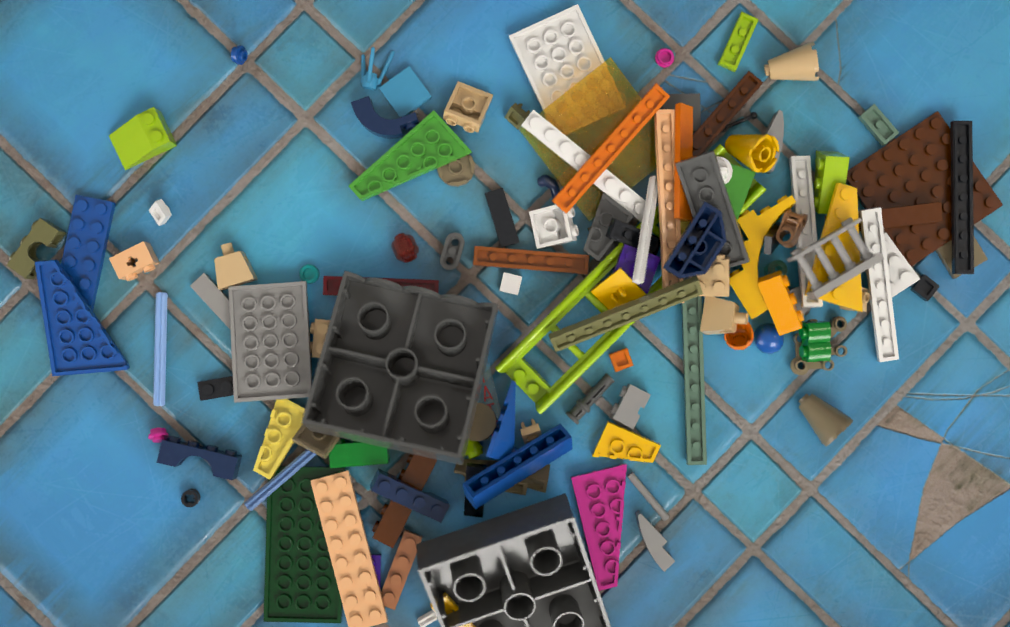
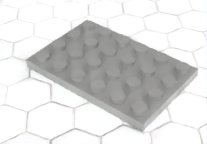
[228,281,313,403]

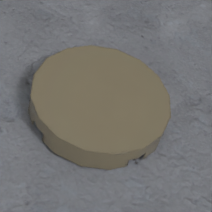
[437,154,475,187]
[469,403,497,441]

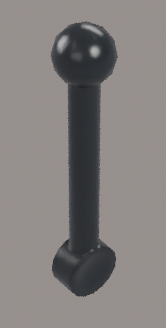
[721,112,757,132]

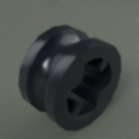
[181,489,200,507]

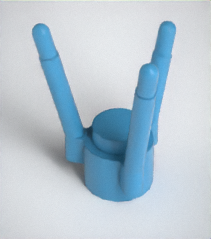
[360,47,395,90]

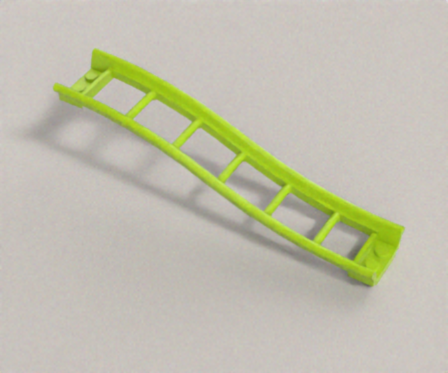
[495,144,766,414]

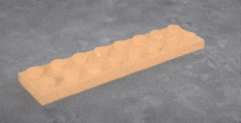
[310,470,388,627]

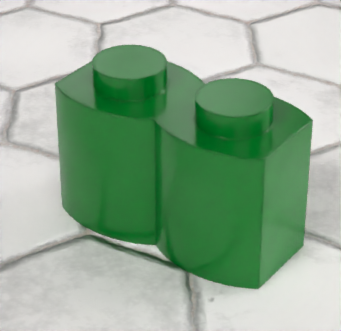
[799,321,831,362]

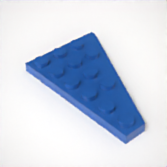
[35,260,130,376]

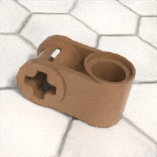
[776,208,808,248]

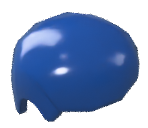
[754,323,784,354]

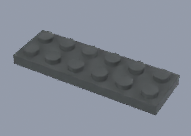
[675,150,750,268]

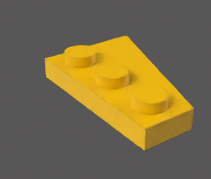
[592,421,661,463]

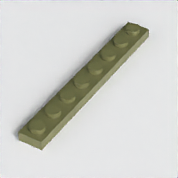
[548,276,703,352]

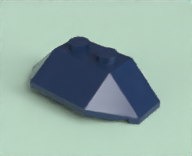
[663,202,727,279]

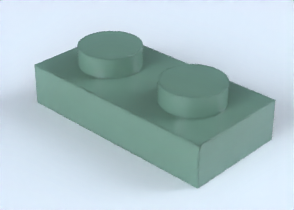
[858,104,899,146]

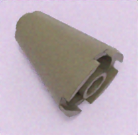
[798,393,853,447]

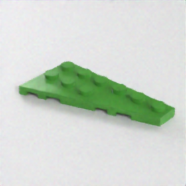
[349,110,472,201]

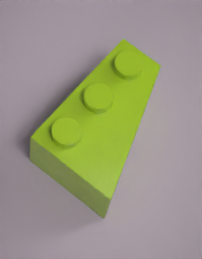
[814,151,850,214]

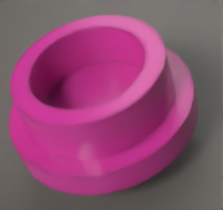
[655,48,674,68]
[148,428,169,443]

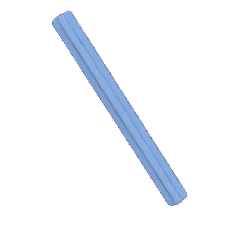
[153,292,168,406]

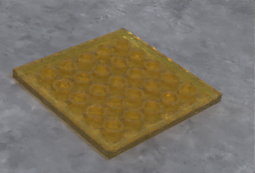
[519,57,656,221]

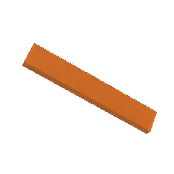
[674,103,693,221]

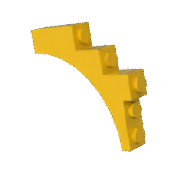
[730,195,796,319]

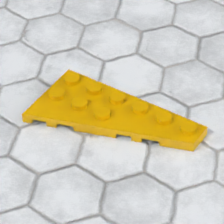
[805,183,863,312]

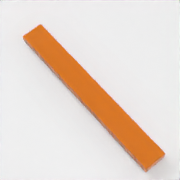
[551,83,670,214]

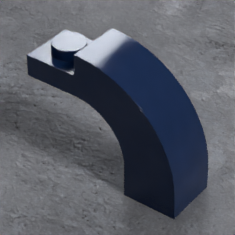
[351,96,419,139]

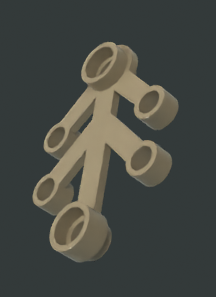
[790,316,847,375]

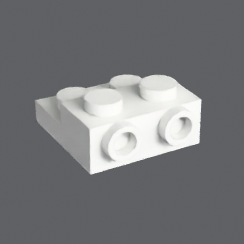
[529,205,579,249]

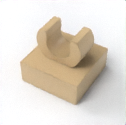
[520,419,542,444]

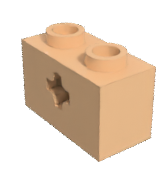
[109,241,160,281]

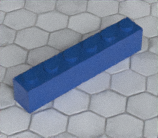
[462,423,572,510]

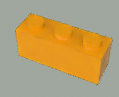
[757,270,805,336]

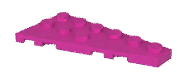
[571,463,627,591]

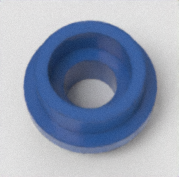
[231,45,248,65]

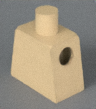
[214,243,258,290]
[700,296,749,335]

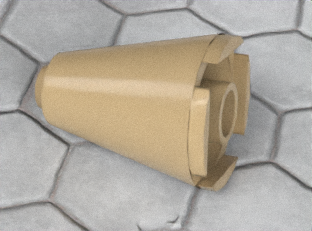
[764,42,819,81]

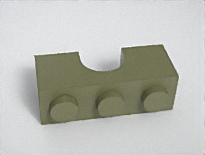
[7,218,66,280]

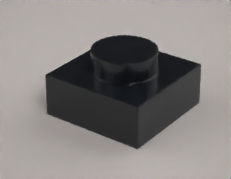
[910,274,940,301]

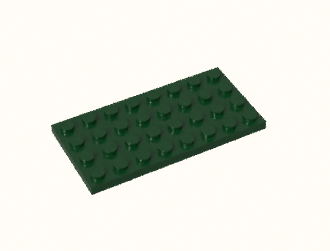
[263,466,346,623]

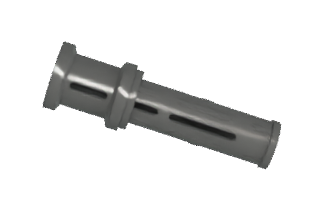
[565,373,615,425]

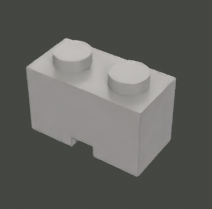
[610,383,651,429]

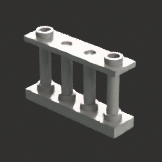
[786,217,884,300]

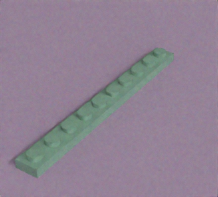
[681,277,707,465]

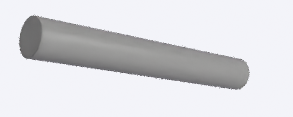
[627,472,670,521]

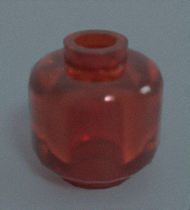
[391,233,419,263]

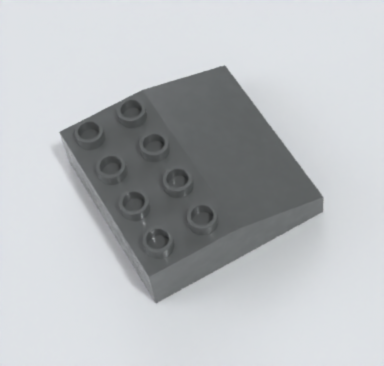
[301,271,498,465]
[416,493,611,627]

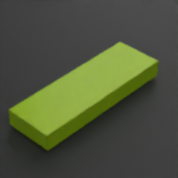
[717,12,759,72]

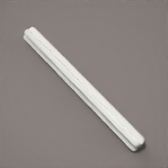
[632,176,658,284]

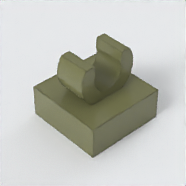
[504,103,530,130]

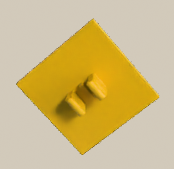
[591,268,646,310]

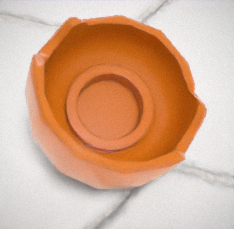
[724,322,754,350]

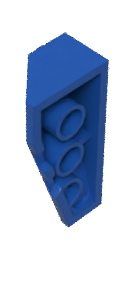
[486,380,517,460]

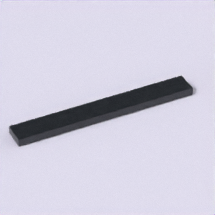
[950,121,974,275]

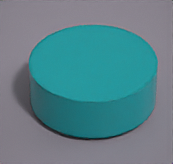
[299,264,320,284]

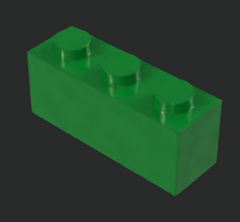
[329,439,390,468]

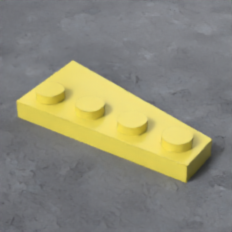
[253,399,305,480]

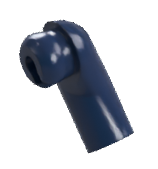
[537,175,560,198]

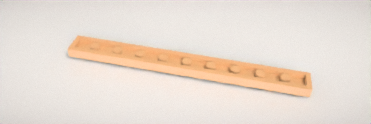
[654,109,684,303]

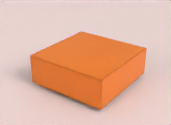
[608,348,634,372]

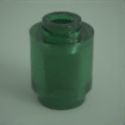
[764,260,788,276]

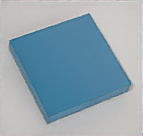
[379,66,432,117]

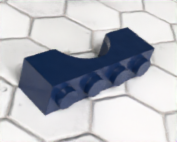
[156,436,242,480]
[370,468,450,523]

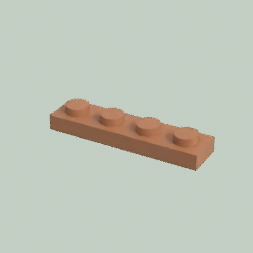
[381,530,423,610]

